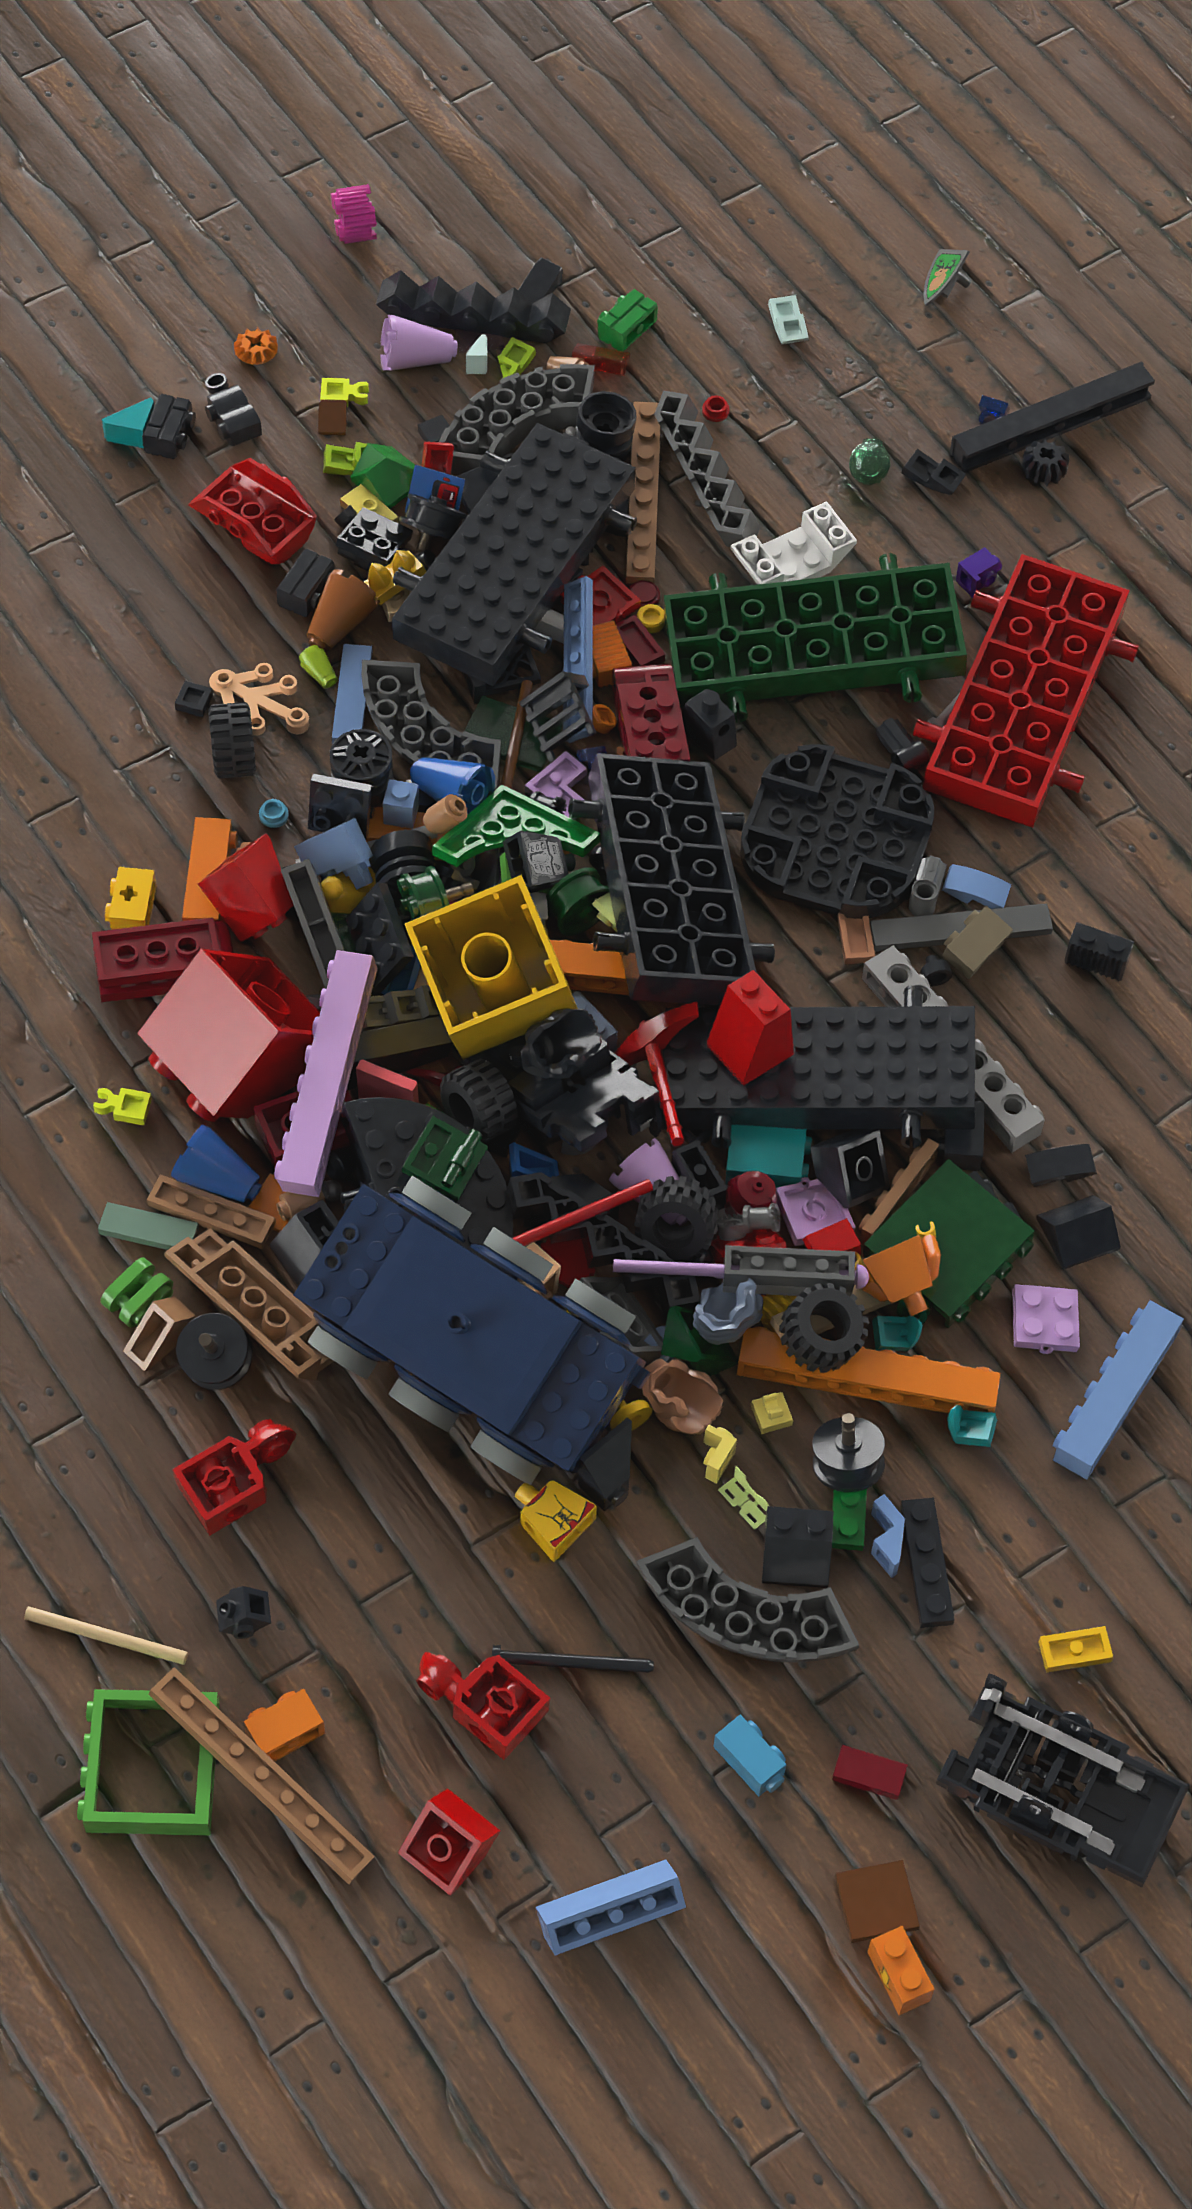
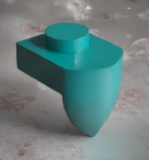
[872,1316,923,1352]
[948,1405,997,1447]

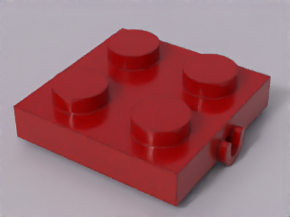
[560,566,641,625]

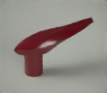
[406,1065,462,1086]

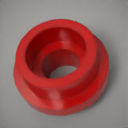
[702,395,730,422]

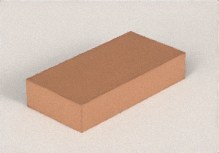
[836,913,875,964]

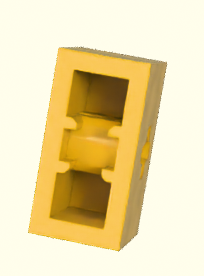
[105,867,157,930]

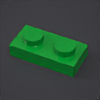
[832,1489,867,1551]

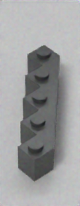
[654,391,761,547]

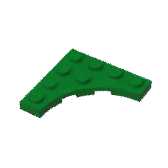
[432,785,601,867]

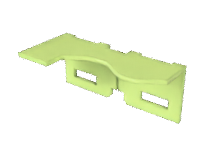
[718,1466,769,1530]

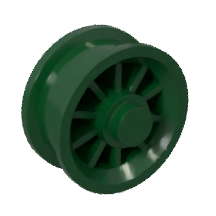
[546,867,609,936]

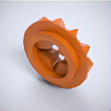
[234,327,278,365]

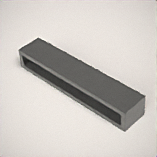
[281,859,374,1032]

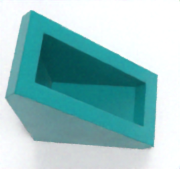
[102,397,154,448]

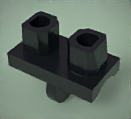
[436,857,480,901]

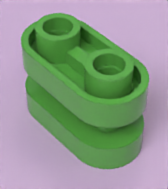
[101,1257,173,1328]

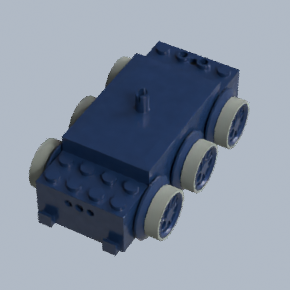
[293,1176,651,1485]

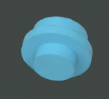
[259,799,289,828]

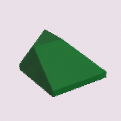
[350,443,415,509]

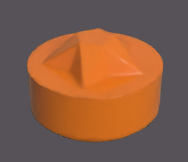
[592,704,617,734]

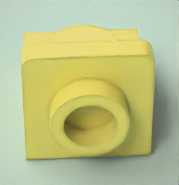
[703,1425,737,1484]

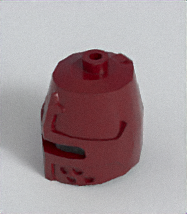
[724,1171,778,1217]

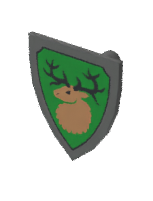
[923,249,972,306]

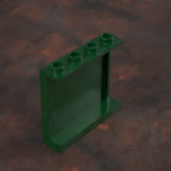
[863,1159,1035,1328]

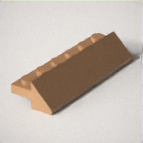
[164,1228,334,1380]

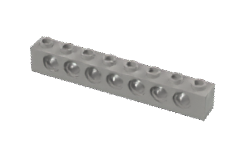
[862,945,1045,1153]

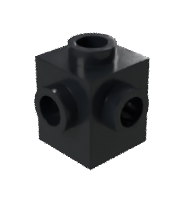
[216,1586,271,1639]

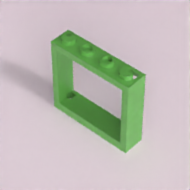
[77,1689,220,1836]

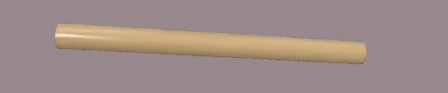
[24,1606,188,1665]

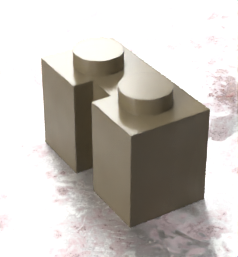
[942,905,1013,980]

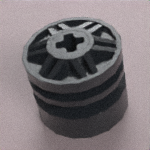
[574,391,637,462]
[330,729,393,807]
[370,830,437,907]

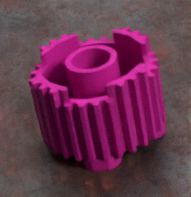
[331,184,377,244]

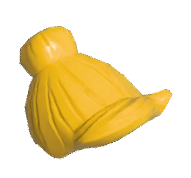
[320,867,376,918]

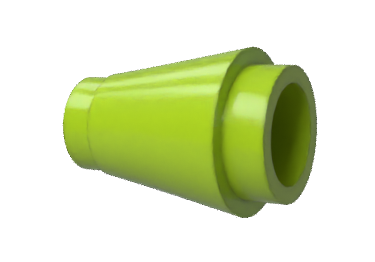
[299,645,338,689]

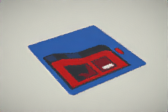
[405,465,465,513]

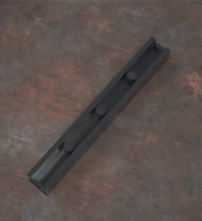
[949,361,1155,473]

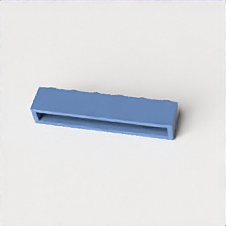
[1052,1300,1184,1480]

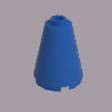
[410,757,495,815]
[171,1124,262,1203]

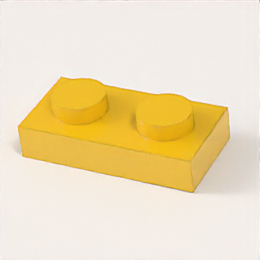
[1038,1626,1113,1673]

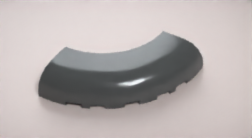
[439,364,595,477]
[361,660,501,795]
[636,1537,859,1662]

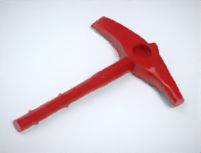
[614,1002,699,1146]

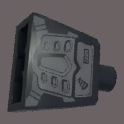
[503,831,576,893]

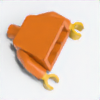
[855,1222,941,1316]

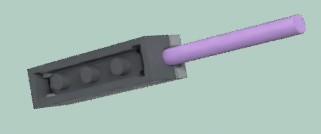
[613,1245,869,1296]

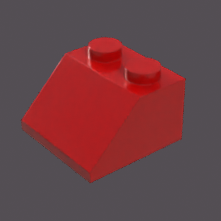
[398,1788,501,1896]

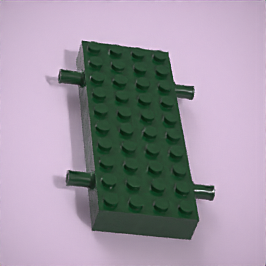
[664,553,967,723]

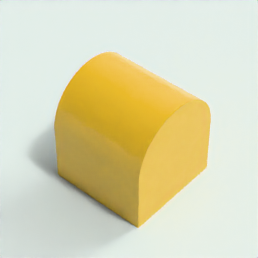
[404,875,578,1060]

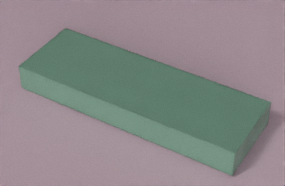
[98,1202,199,1250]

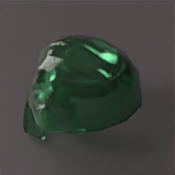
[849,438,891,485]

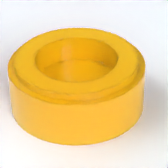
[637,604,665,633]

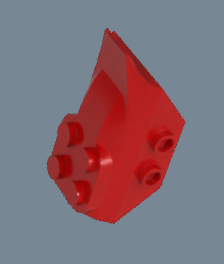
[188,458,317,564]

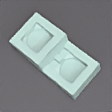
[768,295,809,344]

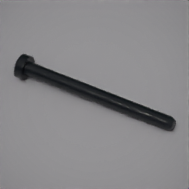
[492,1644,654,1673]

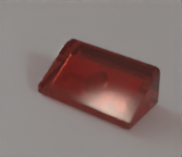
[571,343,631,376]

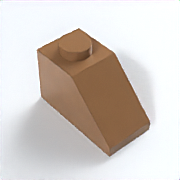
[123,1296,197,1371]

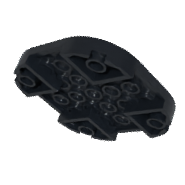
[740,744,934,919]

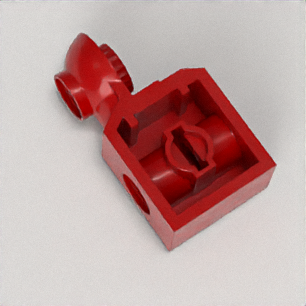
[172,1419,296,1536]
[416,1652,550,1760]

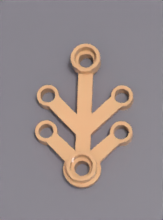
[209,663,309,736]

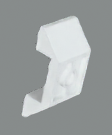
[730,501,857,585]

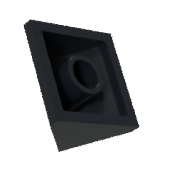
[1036,1195,1121,1270]

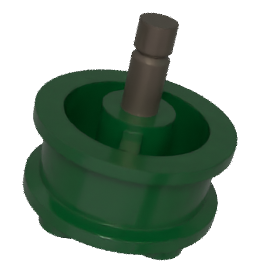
[397,866,474,922]

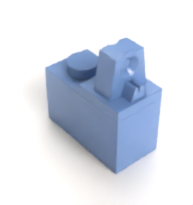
[294,818,373,889]

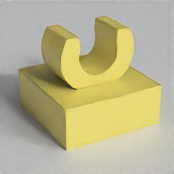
[751,1392,793,1434]

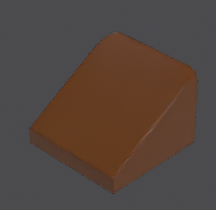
[318,400,347,435]

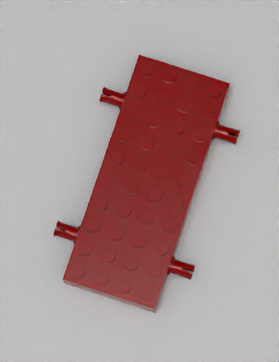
[913,554,1139,828]

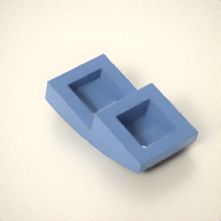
[942,864,1012,909]

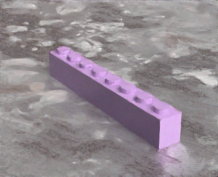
[274,950,378,1197]

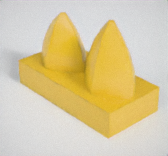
[364,550,426,605]

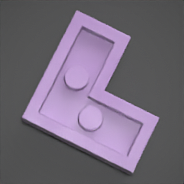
[525,751,587,820]

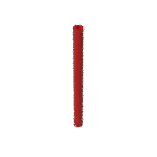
[512,1179,653,1246]

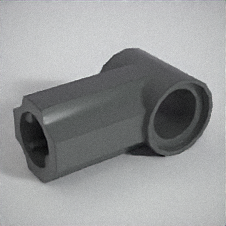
[909,855,947,916]

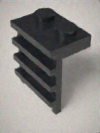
[519,671,597,763]

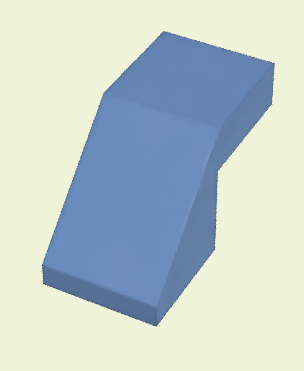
[871,1494,905,1578]

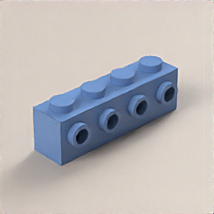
[536,1860,686,1955]

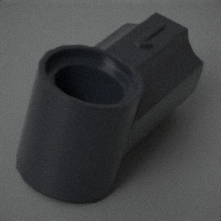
[876,718,929,772]

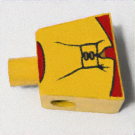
[515,1480,597,1562]

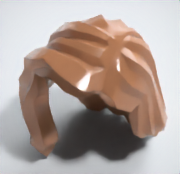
[642,1359,724,1435]

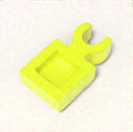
[320,378,369,407]
[93,1088,152,1126]

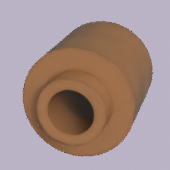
[423,794,467,835]
[276,1190,326,1221]

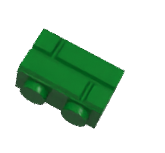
[597,289,658,353]

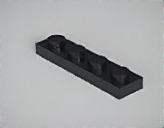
[900,1497,955,1628]

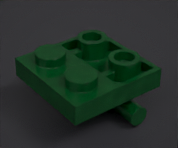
[401,1116,488,1202]

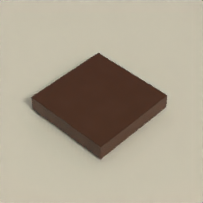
[835,1860,920,1943]

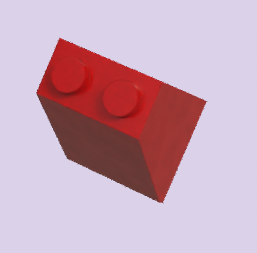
[198,833,294,942]
[707,970,794,1086]

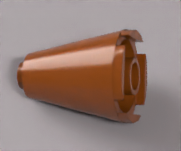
[306,569,380,651]

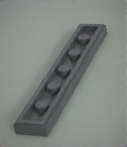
[870,904,1053,952]

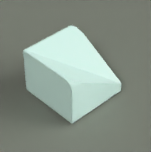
[466,335,487,374]

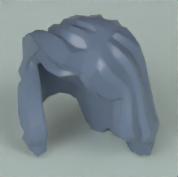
[693,1278,764,1345]

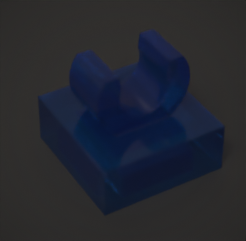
[979,395,1010,424]

